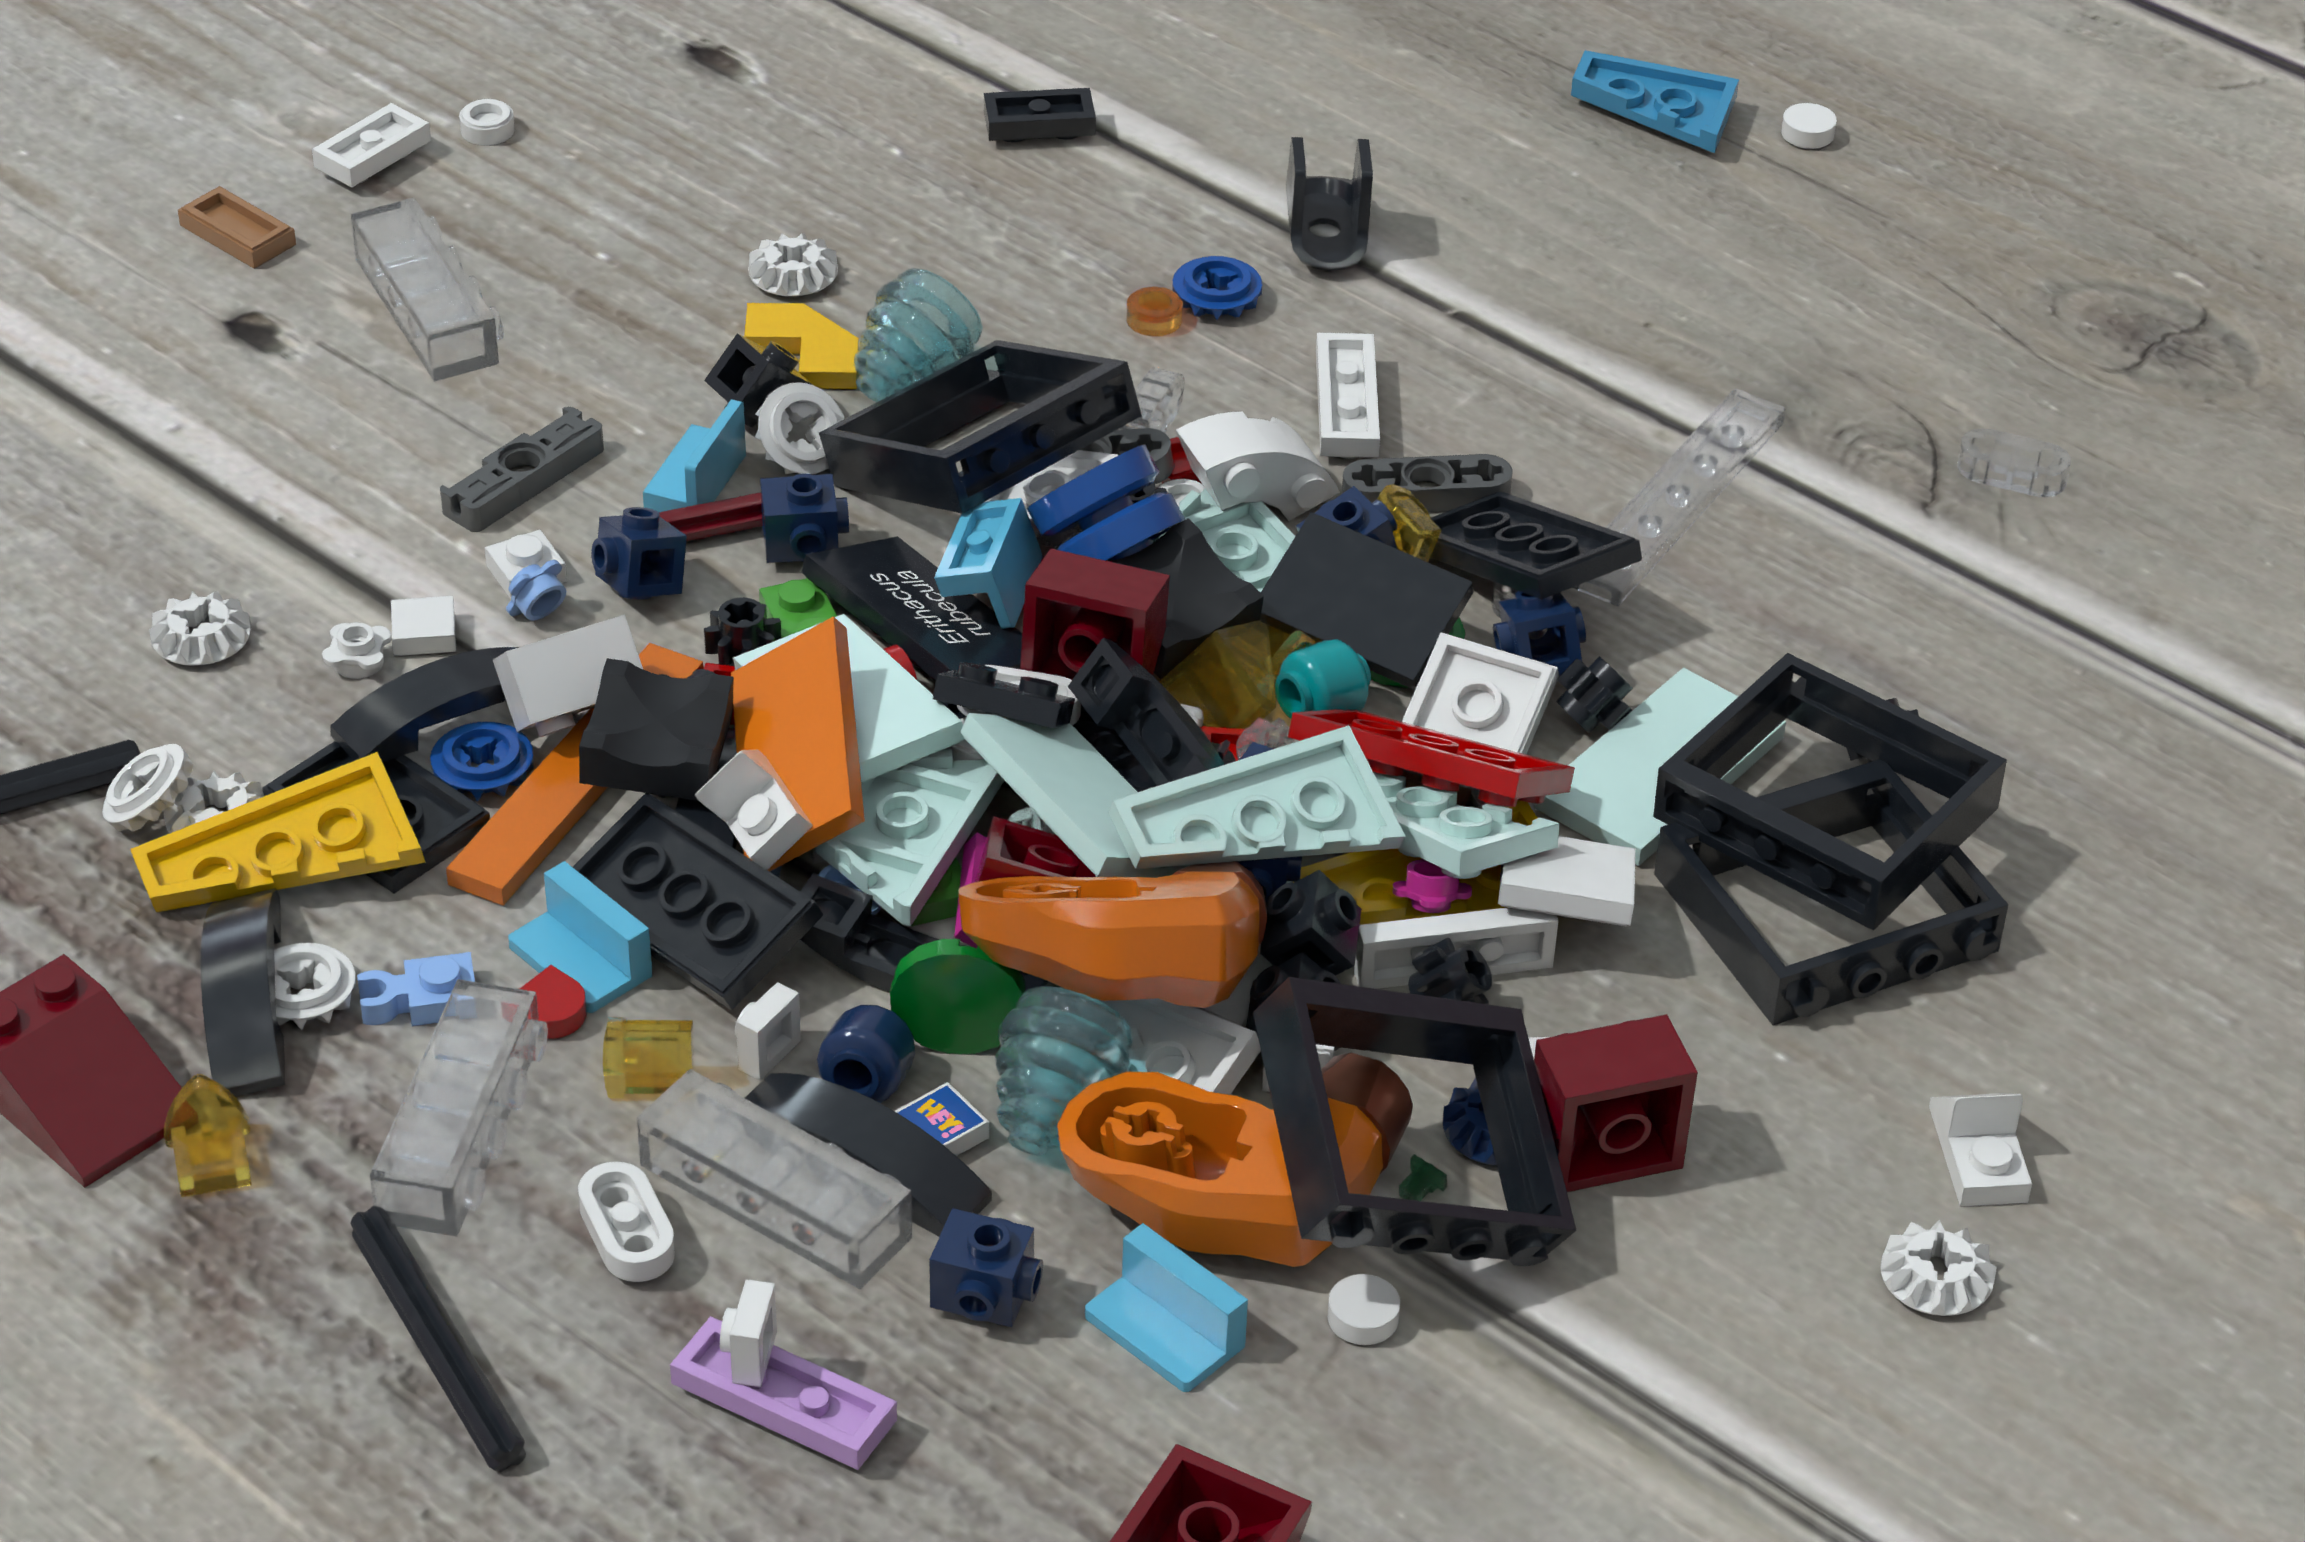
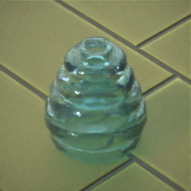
[854,268,983,402]
[995,986,1133,1156]

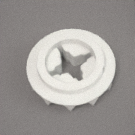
[748,233,838,297]
[755,383,844,475]
[149,591,251,665]
[102,744,194,832]
[163,770,264,833]
[274,943,357,1030]
[1880,1219,1997,1316]

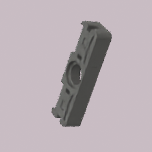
[440,406,604,532]

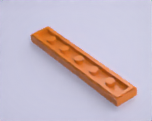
[446,643,704,906]

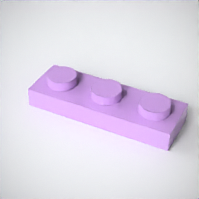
[670,1316,897,1470]

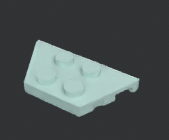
[1153,488,1295,593]
[816,749,1005,926]

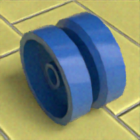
[1027,445,1185,561]

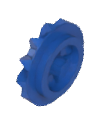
[1172,256,1262,320]
[430,721,534,801]

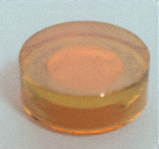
[1126,286,1183,336]

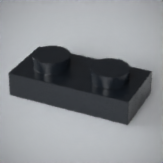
[984,88,1096,142]
[932,662,1075,729]

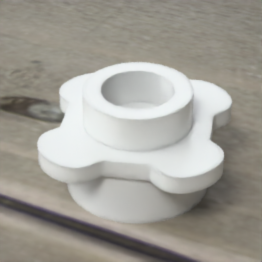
[322,622,391,679]

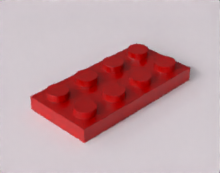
[1288,709,1575,807]

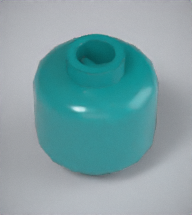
[1275,639,1371,718]

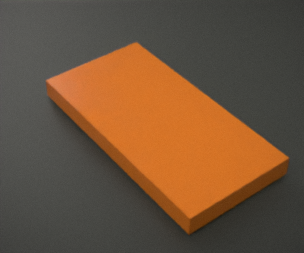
[731,616,865,872]

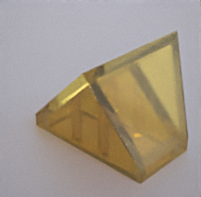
[1159,620,1276,729]

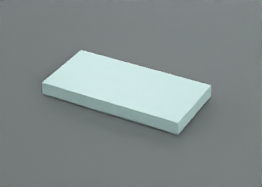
[733,614,965,783]
[1535,667,1786,866]
[960,713,1190,878]

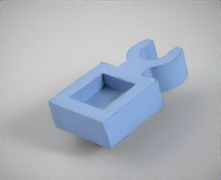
[357,952,479,1026]

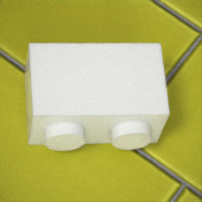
[493,614,644,737]

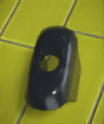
[1286,137,1373,271]

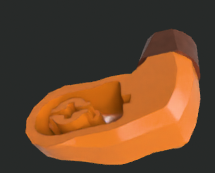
[959,861,1267,1008]
[1057,1052,1413,1267]

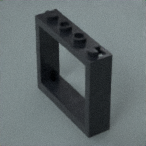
[819,340,1142,514]
[1653,653,2007,931]
[1654,759,2009,1026]
[1253,977,1577,1266]

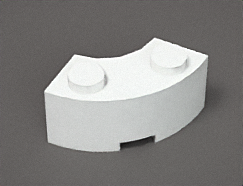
[1176,411,1340,521]

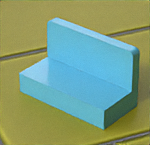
[643,399,746,512]
[934,498,1042,629]
[508,861,652,1013]
[1085,1223,1248,1392]

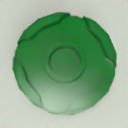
[890,939,1026,1054]

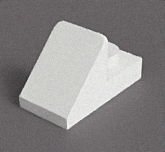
[695,750,813,870]
[1929,1093,2032,1207]

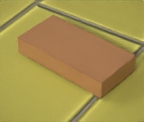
[178,186,296,269]

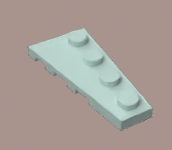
[1108,725,1406,869]

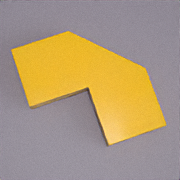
[744,303,859,389]

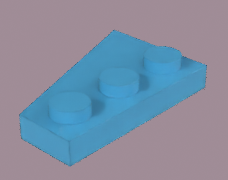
[1571,50,1739,153]

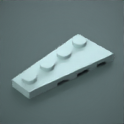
[1373,772,1559,879]

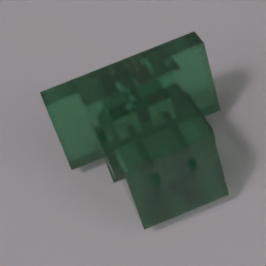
[1399,1154,1447,1201]

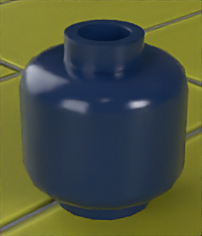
[817,1005,916,1103]

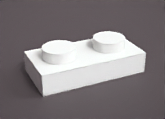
[312,103,431,187]

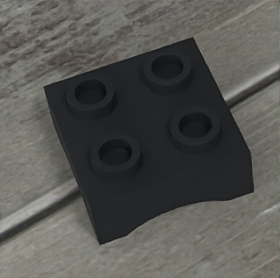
[1106,518,1264,680]
[579,658,734,801]

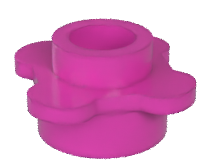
[1392,859,1472,913]

